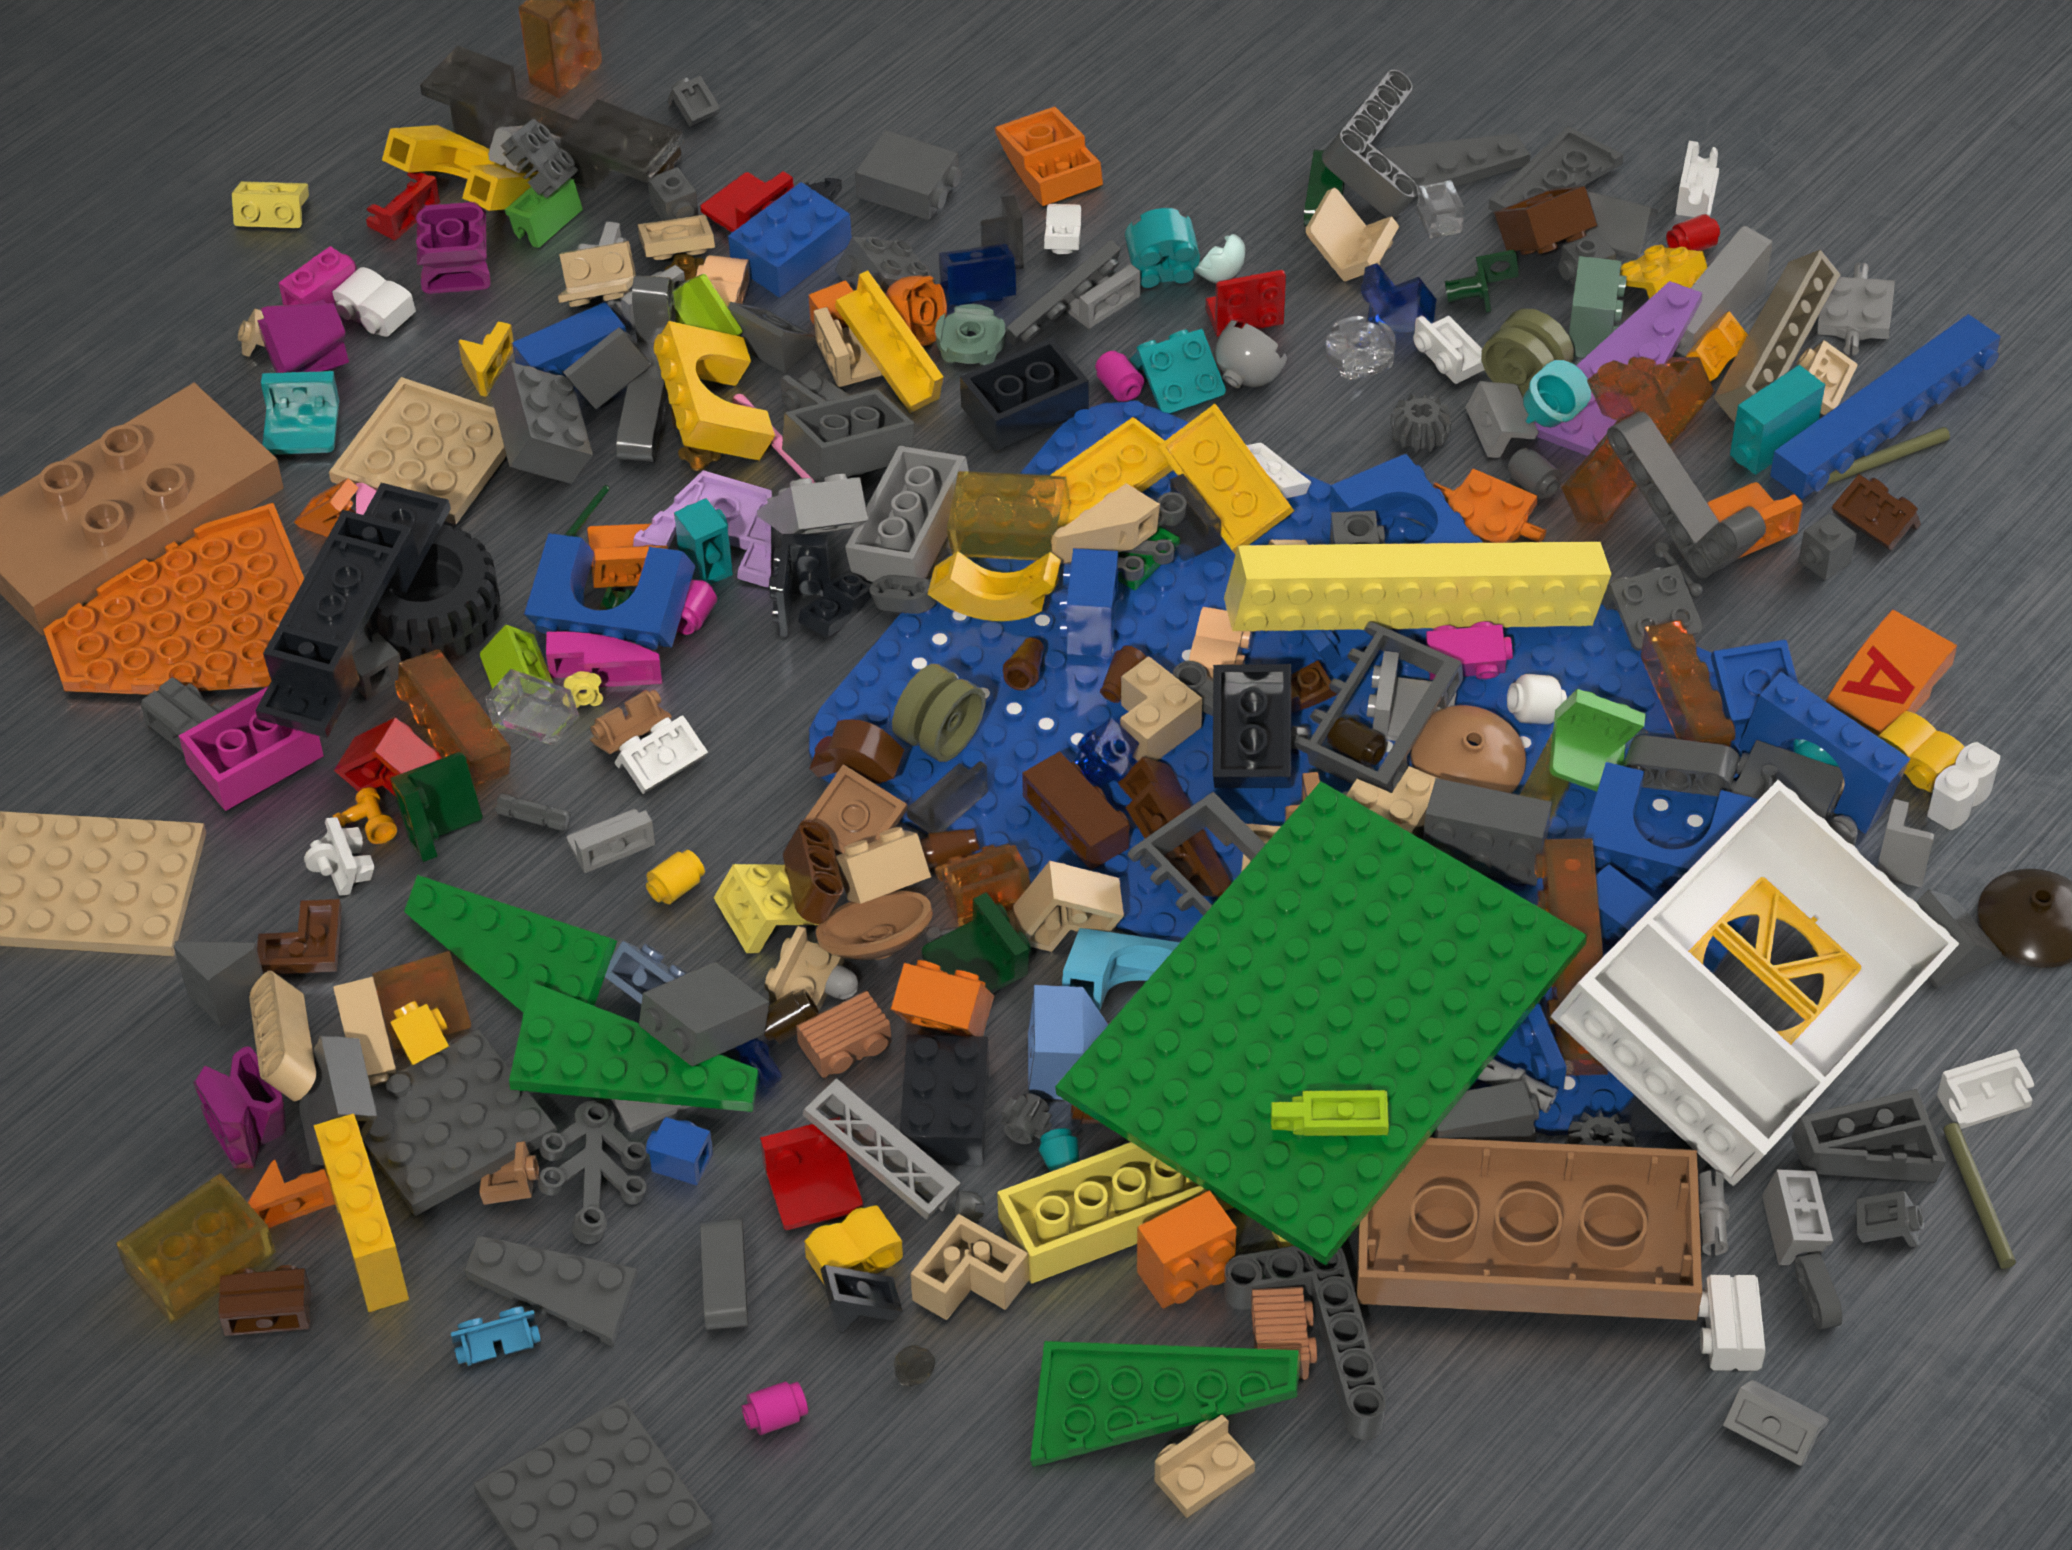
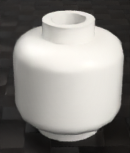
[1507,674,1567,725]

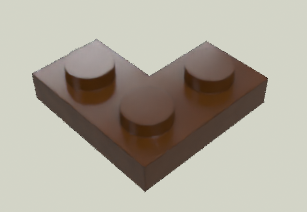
[257,899,342,974]

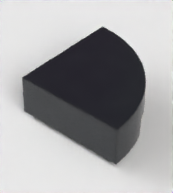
[805,178,842,202]

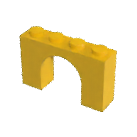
[382,125,539,211]
[654,321,775,461]
[313,1113,409,1312]

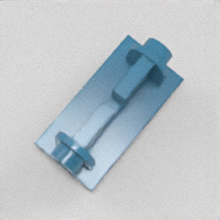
[451,1307,541,1366]

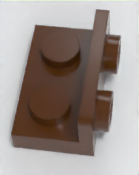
[1831,474,1921,551]

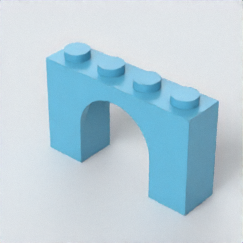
[1062,928,1180,1011]

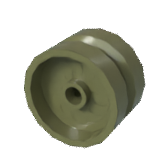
[1481,308,1574,397]
[892,664,986,762]

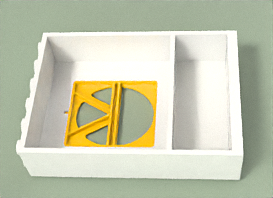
[1550,780,1959,1187]

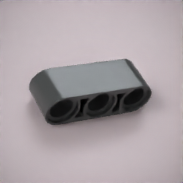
[1623,735,1740,796]
[700,1218,748,1330]

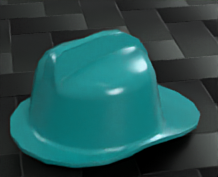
[1523,360,1591,428]

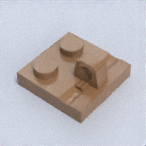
[804,764,908,855]

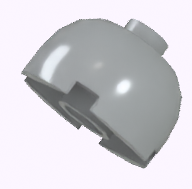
[1215,320,1287,388]

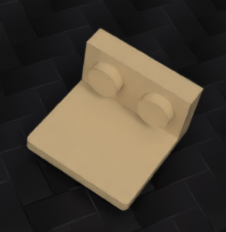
[558,241,636,307]
[813,307,882,387]

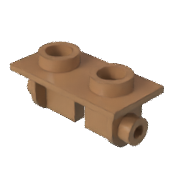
[590,689,672,754]

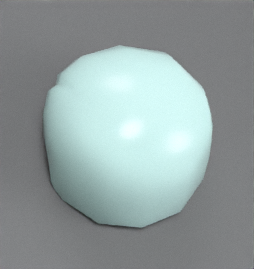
[1194,234,1246,284]

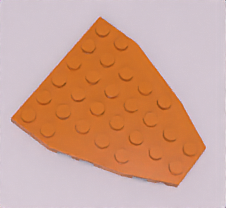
[43,503,304,695]

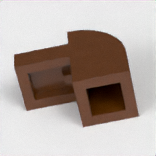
[809,719,904,784]

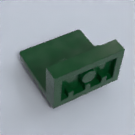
[390,752,483,862]

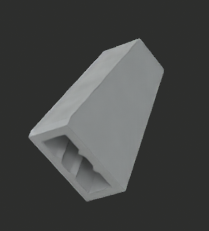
[1675,225,1773,356]

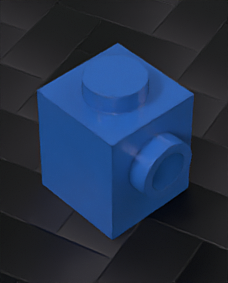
[646,1117,713,1186]

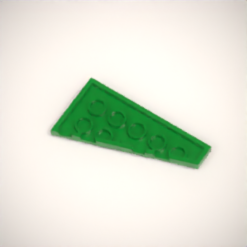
[404,875,617,1013]
[509,982,759,1112]
[1030,1341,1300,1467]

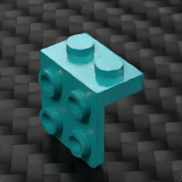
[1129,328,1226,414]
[261,371,340,454]

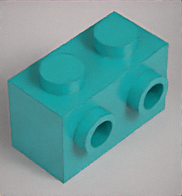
[674,498,733,585]

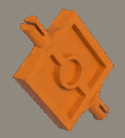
[1433,468,1546,543]

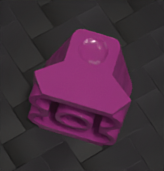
[416,202,491,294]
[257,299,349,373]
[193,1046,286,1169]

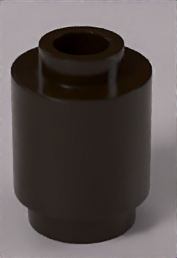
[1327,717,1386,767]
[764,989,820,1044]

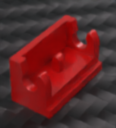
[366,172,440,241]

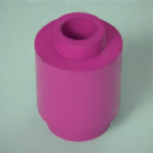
[1095,351,1144,402]
[677,580,717,635]
[741,1381,808,1435]

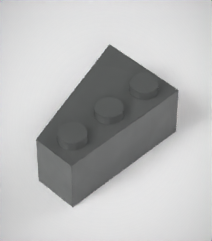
[1791,1089,1946,1182]

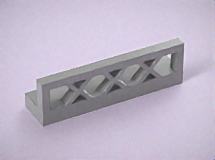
[802,1078,960,1220]

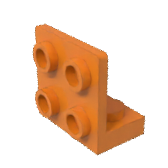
[1707,482,1803,559]
[587,524,668,588]

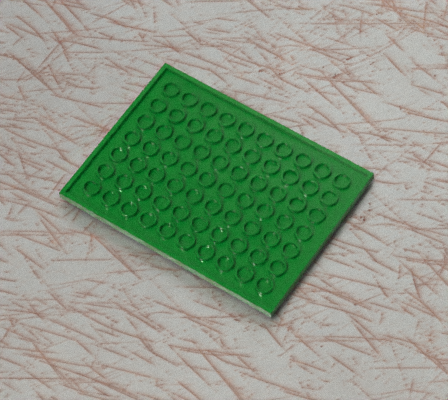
[1055,781,1587,1265]

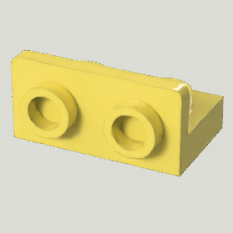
[232,181,309,228]

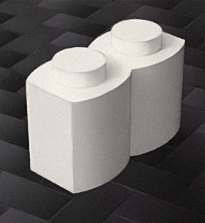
[332,267,416,337]
[1927,742,2000,830]

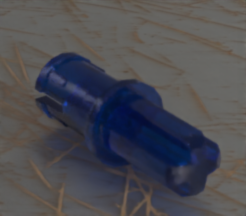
[735,1038,782,1089]

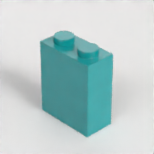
[1730,365,1826,475]

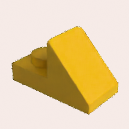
[458,321,514,397]

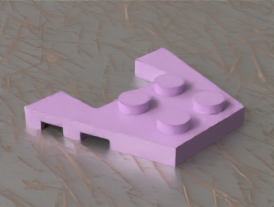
[633,470,772,588]

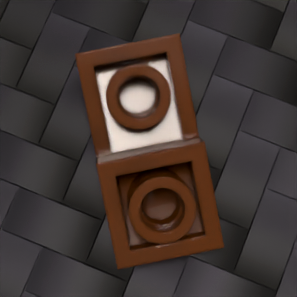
[1291,660,1337,713]

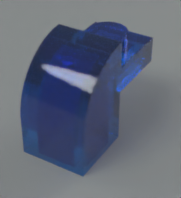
[1361,263,1437,332]

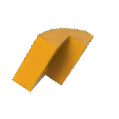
[1685,311,1748,383]

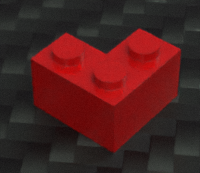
[334,717,442,796]

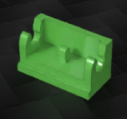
[505,178,583,248]

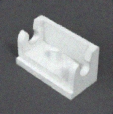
[1676,141,1719,217]
[1937,1049,2034,1129]

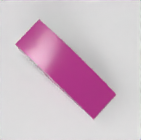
[546,632,662,687]

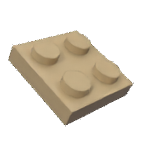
[638,215,715,260]

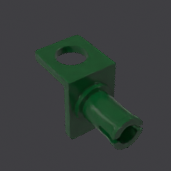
[1444,250,1519,313]

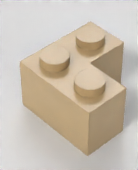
[1120,656,1202,761]
[1346,767,1439,840]
[1013,861,1124,952]
[910,1214,1029,1320]

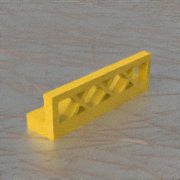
[835,270,944,413]

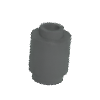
[1508,448,1561,500]

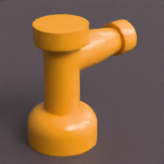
[332,787,397,844]

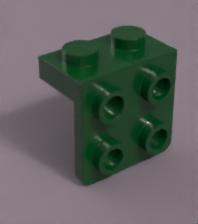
[922,892,1031,993]

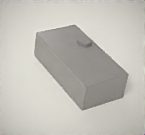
[845,446,972,582]

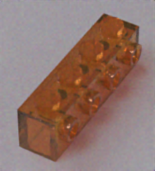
[1641,620,1735,747]
[395,649,511,786]

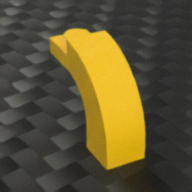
[927,551,1061,621]

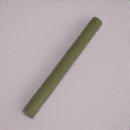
[1825,427,1950,486]
[1943,1123,2016,1269]

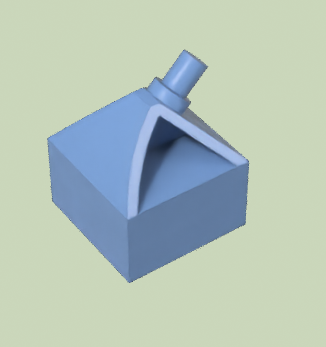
[1027,985,1108,1100]

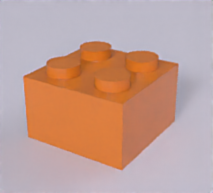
[891,960,994,1037]
[1137,1191,1236,1309]

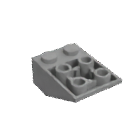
[757,474,868,534]

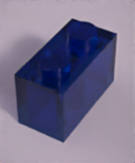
[939,244,1016,306]

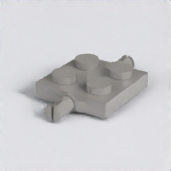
[1817,262,1895,356]

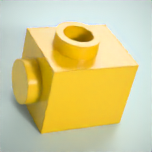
[390,1001,449,1065]

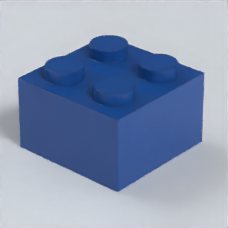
[1060,548,1118,657]

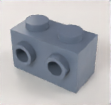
[605,941,688,1004]

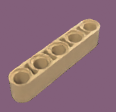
[249,971,316,1101]

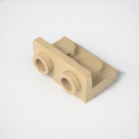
[1796,340,1858,416]
[765,926,844,1011]
[1155,1415,1255,1518]

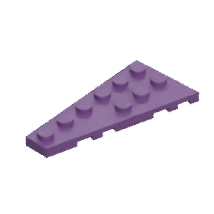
[1534,281,1702,465]

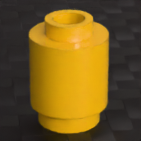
[646,849,705,904]

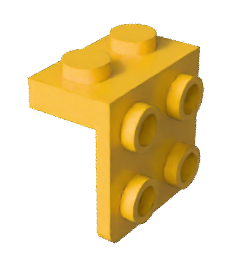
[1620,245,1708,299]

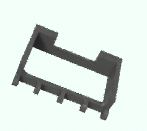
[1293,621,1463,793]
[1128,792,1265,916]

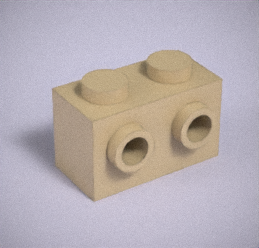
[836,827,931,904]

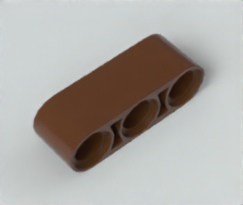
[783,820,844,924]

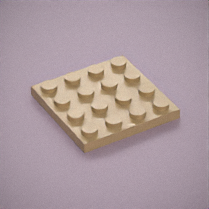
[329,377,507,525]

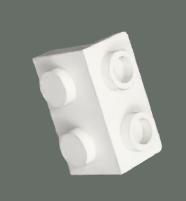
[1413,316,1485,384]

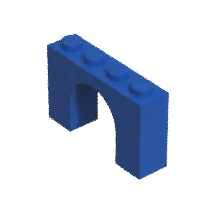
[1329,454,1483,544]
[524,533,695,650]
[1738,672,1910,834]
[1581,762,1759,886]

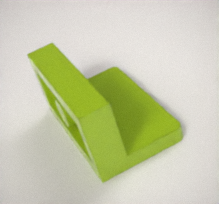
[673,274,743,336]
[480,625,555,707]

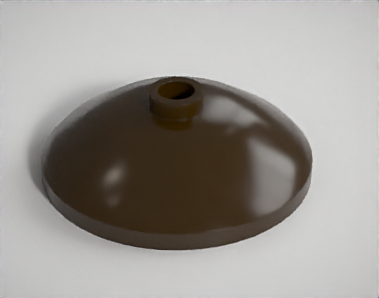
[1977,869,2072,968]

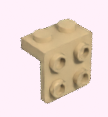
[1306,188,1399,282]

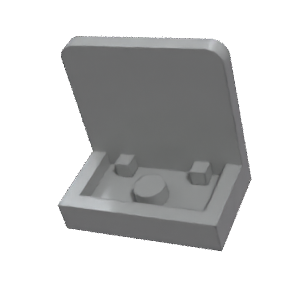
[1367,651,1456,741]

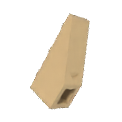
[1051,483,1160,564]

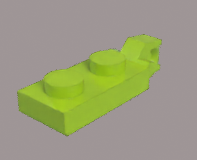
[1271,1090,1389,1136]

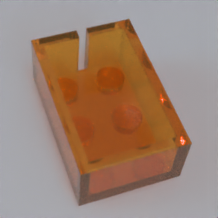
[519,0,602,99]

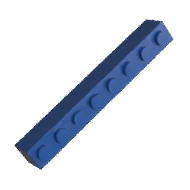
[1770,314,2001,499]

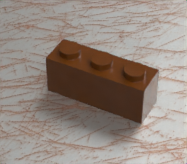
[1022,751,1130,870]

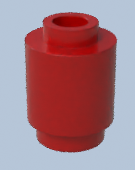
[1666,214,1720,251]

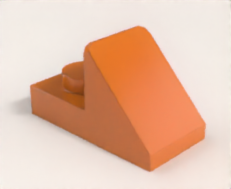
[294,478,358,537]
[247,1159,335,1233]

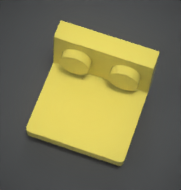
[714,864,819,953]

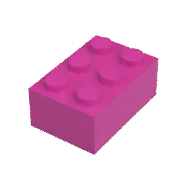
[179,687,324,811]

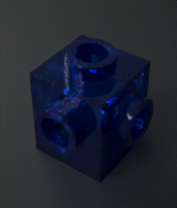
[1073,719,1139,788]

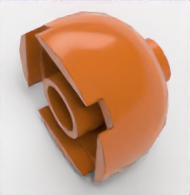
[885,275,947,346]

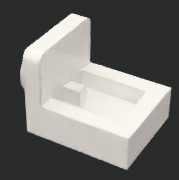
[1044,204,1081,254]

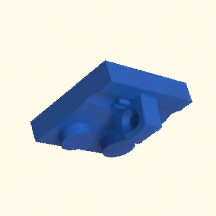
[1710,639,1798,726]

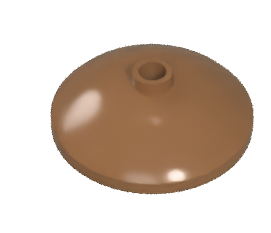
[1410,705,1526,794]
[816,891,933,960]

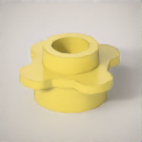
[564,671,603,709]

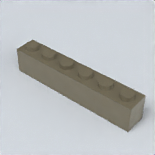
[1713,250,1841,423]

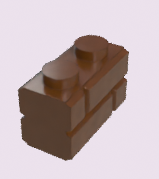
[218,1265,311,1336]

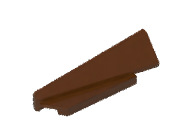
[1117,757,1232,898]

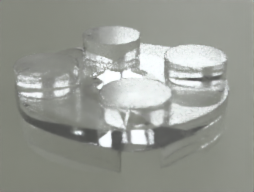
[1325,316,1396,380]

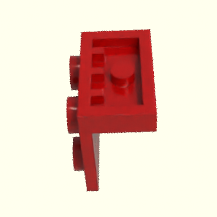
[700,171,794,232]
[1205,270,1286,337]
[760,1117,863,1230]

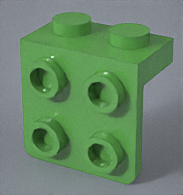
[1549,689,1645,792]

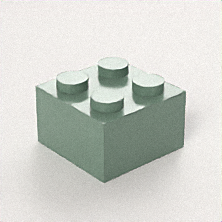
[1569,256,1627,358]

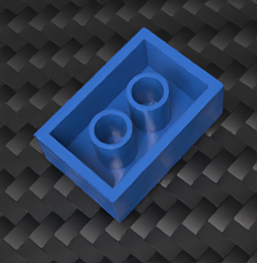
[728,182,852,298]

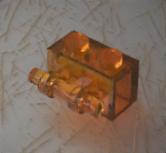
[1586,356,1681,423]
[935,843,1030,927]

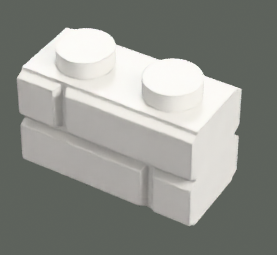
[1698,1275,1766,1371]

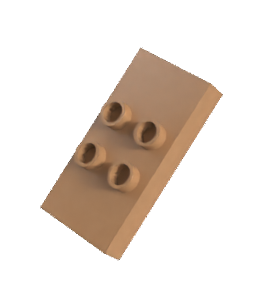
[0,382,284,636]
[1356,1138,1702,1320]

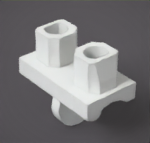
[304,817,374,895]

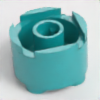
[1125,208,1200,288]

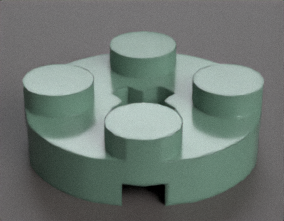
[935,304,1006,365]

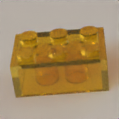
[946,471,1071,561]
[116,1173,276,1324]

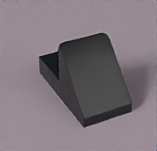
[820,1265,903,1332]

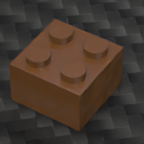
[1494,186,1597,255]

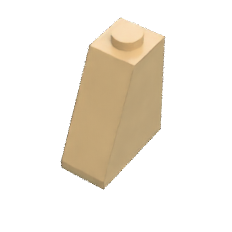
[333,977,396,1087]

